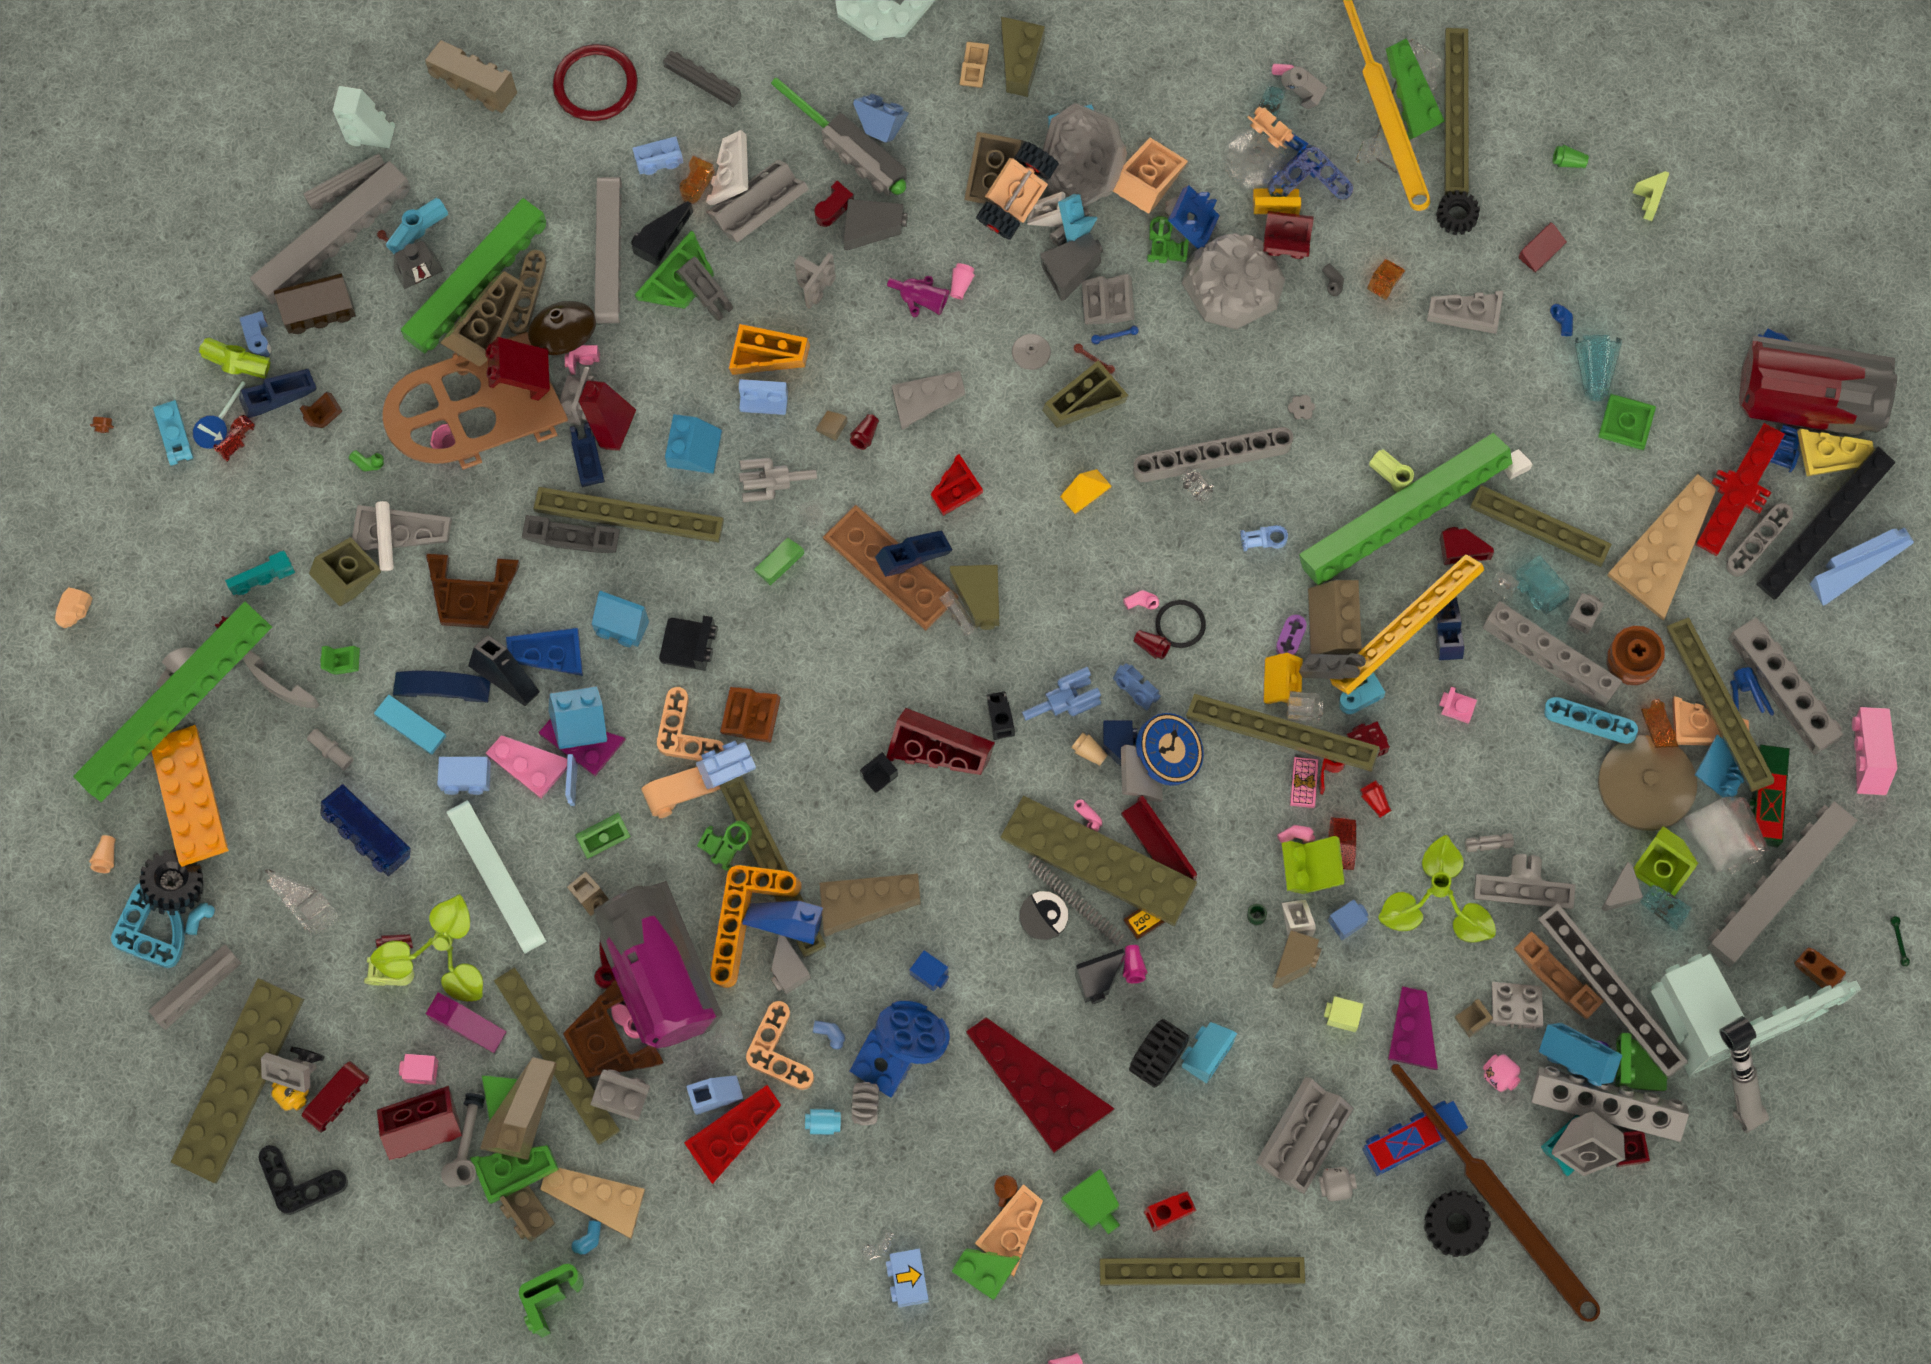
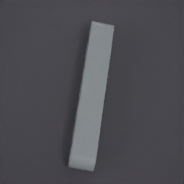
[595,177,622,324]
[1133,427,1293,482]

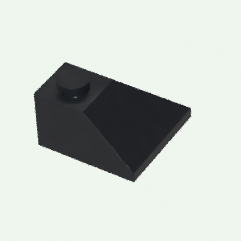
[1075,948,1125,1004]

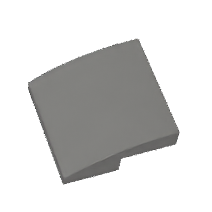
[1082,274,1135,325]
[1121,745,1163,802]

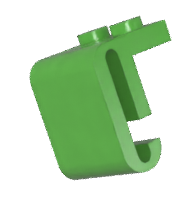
[519,1264,584,1338]

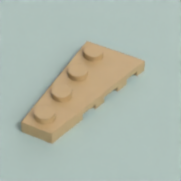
[540,1168,645,1239]

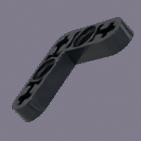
[258,1145,348,1215]

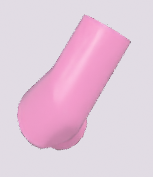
[1074,799,1102,832]
[1277,825,1315,844]

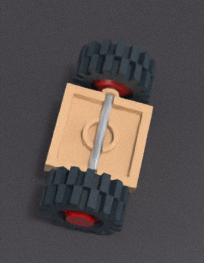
[976,141,1059,240]

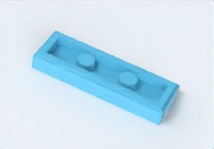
[374,695,446,755]

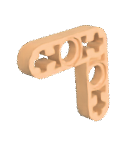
[657,687,724,761]
[746,1001,814,1090]

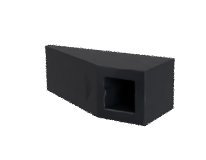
[468,635,540,706]

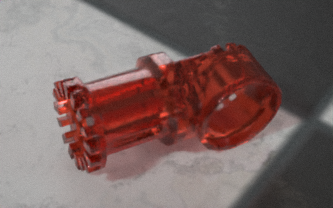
[213,415,255,462]

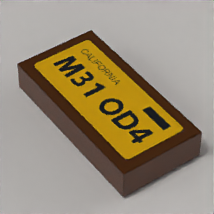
[1123,909,1166,941]

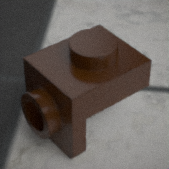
[299,392,343,428]

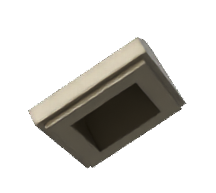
[816,411,848,441]

